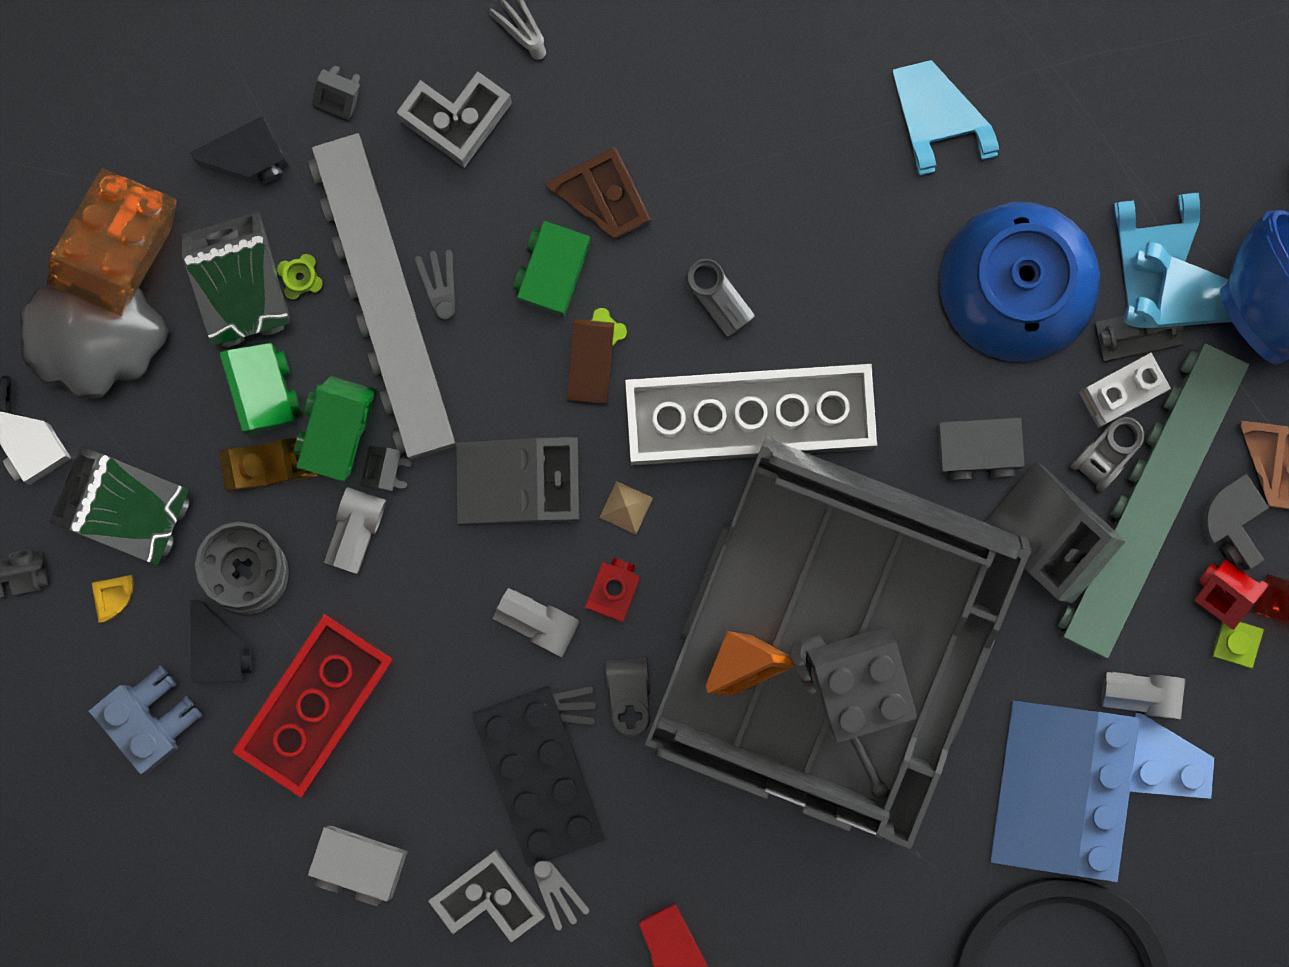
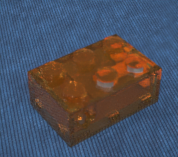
[47,168,176,316]

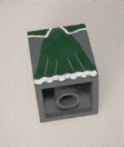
[182,211,290,347]
[49,446,189,566]

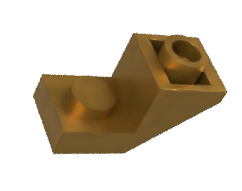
[219,438,319,491]

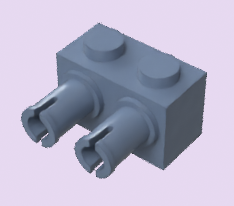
[89,664,203,775]

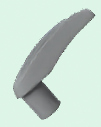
[489,0,546,60]
[534,861,589,931]

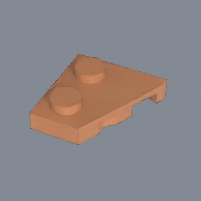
[1241,421,1289,510]

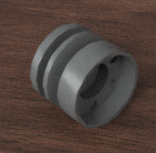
[195,521,289,616]

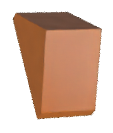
[705,631,795,697]

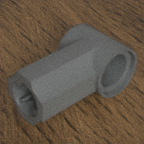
[686,259,755,337]

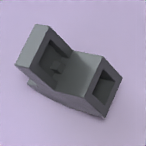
[1201,474,1269,571]

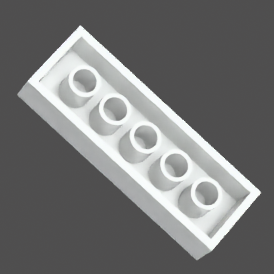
[625,364,877,465]

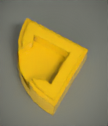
[92,575,134,623]

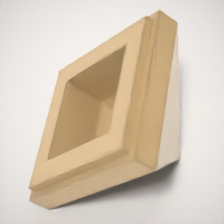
[599,481,653,535]

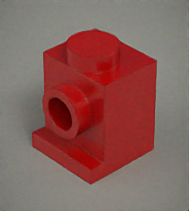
[585,558,641,623]
[1194,559,1268,630]

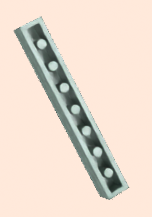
[1057,343,1249,659]

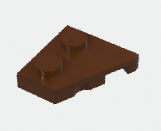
[545,147,652,239]

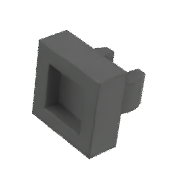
[312,66,360,121]
[360,446,412,491]

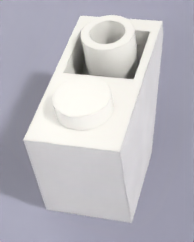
[0,412,72,485]

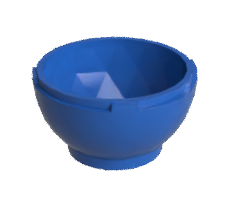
[939,202,1100,362]
[1220,210,1289,365]

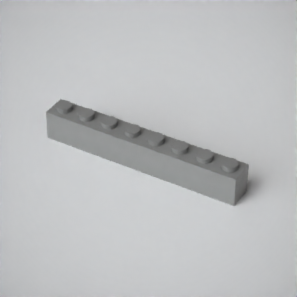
[308,133,456,461]

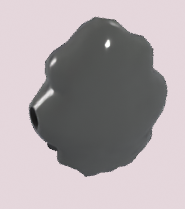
[20,281,168,399]

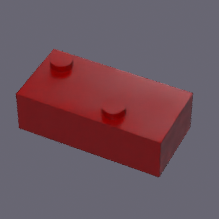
[232,614,393,798]

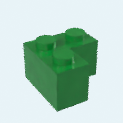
[294,376,377,481]

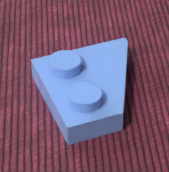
[1130,713,1214,799]

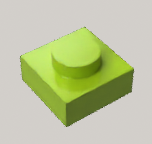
[1211,621,1264,668]

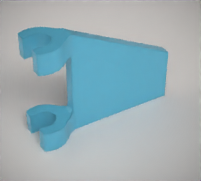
[892,60,999,176]
[1114,193,1200,308]
[1124,241,1232,328]

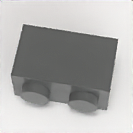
[936,418,1025,481]

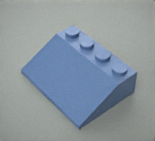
[990,700,1140,882]

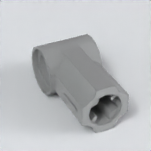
[324,487,386,574]
[492,588,581,657]
[1101,672,1185,720]

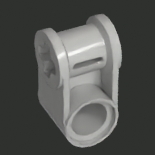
[1070,417,1144,494]

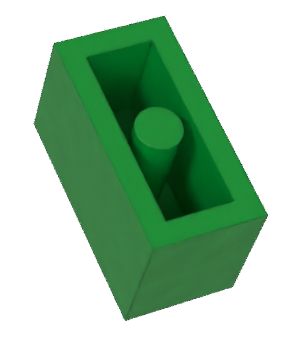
[513,221,591,317]

